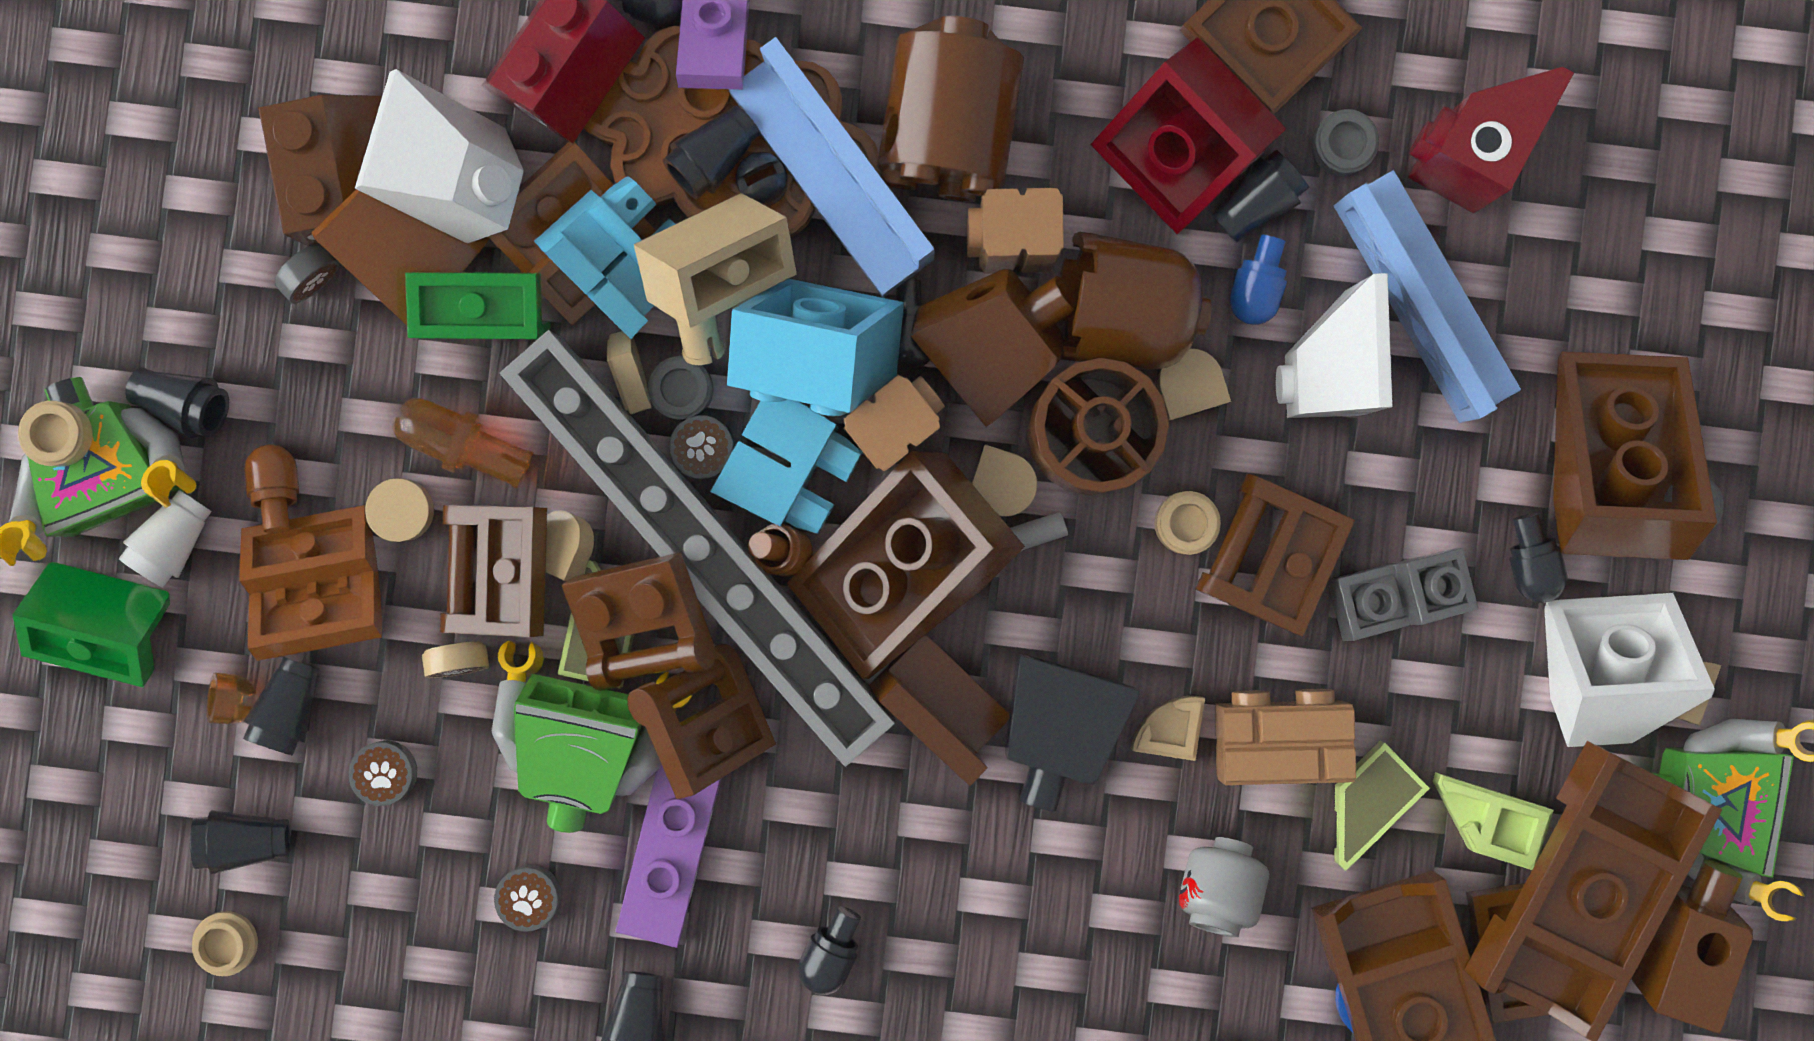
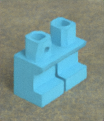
[534,176,675,339]
[710,399,863,534]

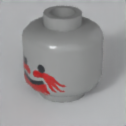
[1179,837,1269,937]

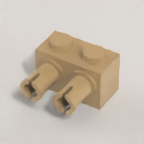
[634,193,797,365]

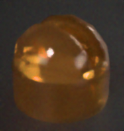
[206,672,257,725]

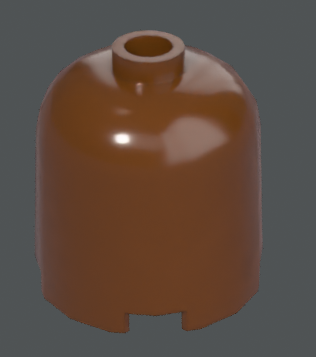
[1060,231,1212,369]

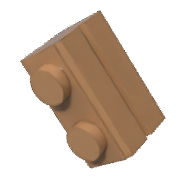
[967,188,1064,274]
[844,375,945,472]
[1215,689,1356,785]

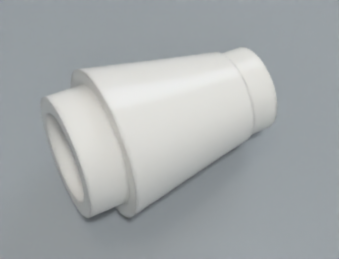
[119,490,212,588]

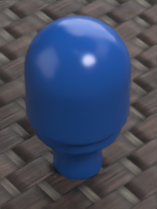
[1230,235,1287,325]

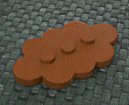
[584,26,881,238]

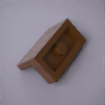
[869,634,1010,786]

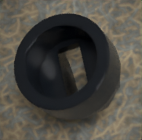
[736,152,788,206]

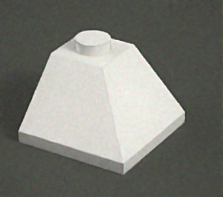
[355,69,524,244]
[1276,273,1392,418]
[1544,593,1715,747]

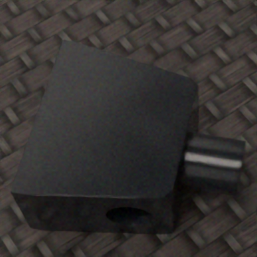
[1005,652,1140,812]

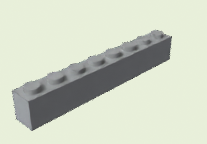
[500,330,896,767]

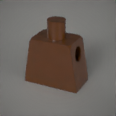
[911,269,1077,427]
[1631,860,1753,1034]

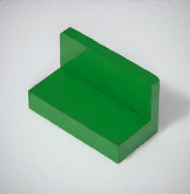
[405,272,551,339]
[12,562,170,688]

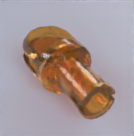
[392,398,534,489]

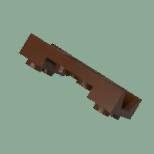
[1464,741,1723,1041]
[1311,870,1496,1041]

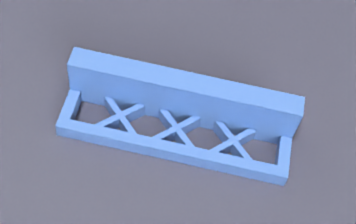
[728,37,934,298]
[1334,170,1521,423]

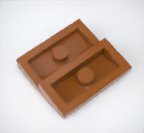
[488,142,656,325]
[311,181,490,326]
[239,505,382,661]

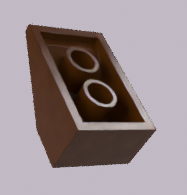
[1553,351,1717,560]
[787,451,1025,680]

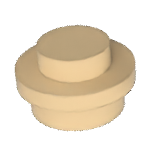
[192,911,258,976]

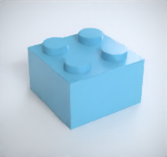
[727,279,904,416]

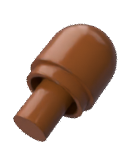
[244,444,299,534]
[748,524,813,577]

